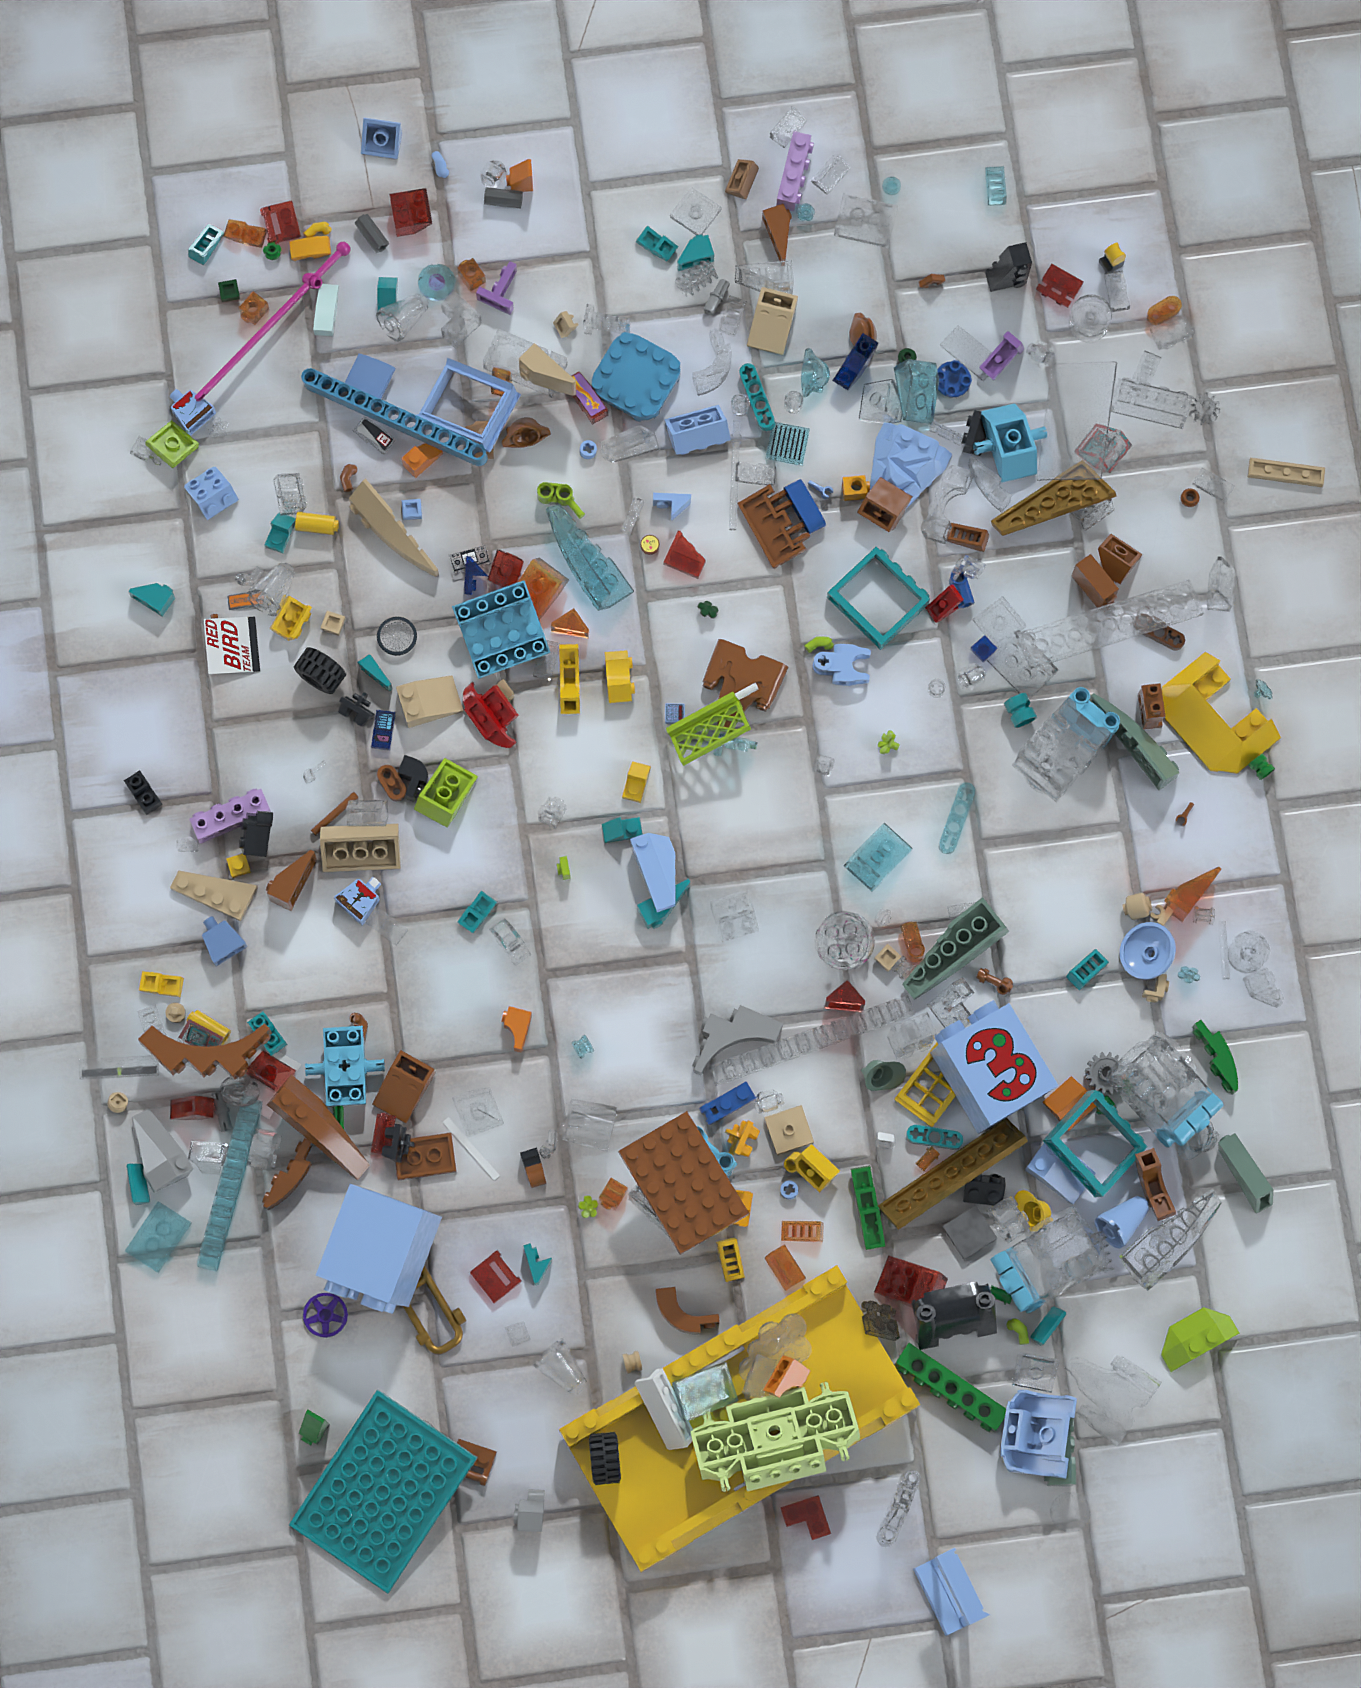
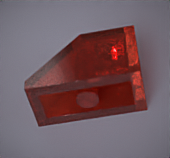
[170,1095,214,1120]

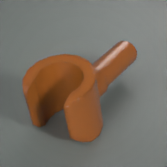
[1175,802,1194,827]

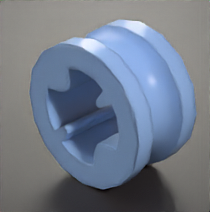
[580,440,597,459]
[780,1181,798,1200]

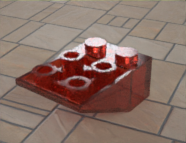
[874,1255,948,1308]

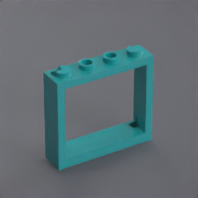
[827,547,930,650]
[1043,1090,1148,1197]

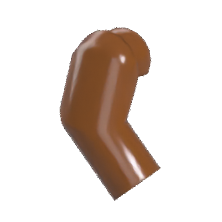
[340,464,357,492]
[349,1012,368,1041]

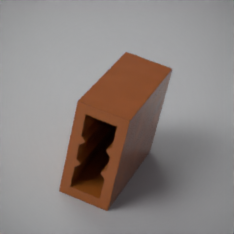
[1071,554,1119,611]

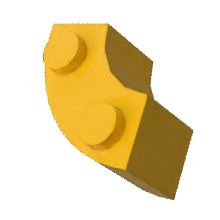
[604,650,635,703]

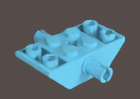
[973,403,1047,483]
[305,1026,385,1107]

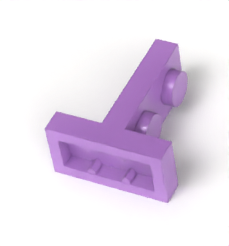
[476,261,517,315]
[979,331,1025,381]

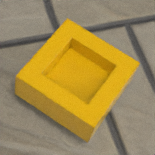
[226,853,251,878]

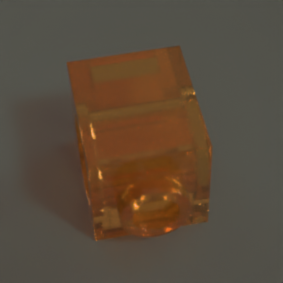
[457,258,486,292]
[239,291,269,325]
[599,1178,628,1210]

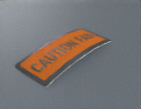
[227,591,264,610]

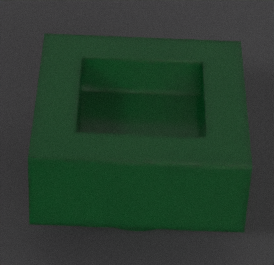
[218,279,240,302]

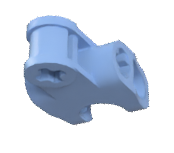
[812,644,871,686]

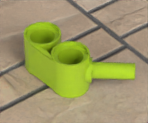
[537,482,585,519]

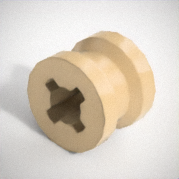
[622,1351,643,1374]

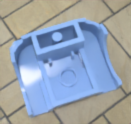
[1001,1389,1077,1479]

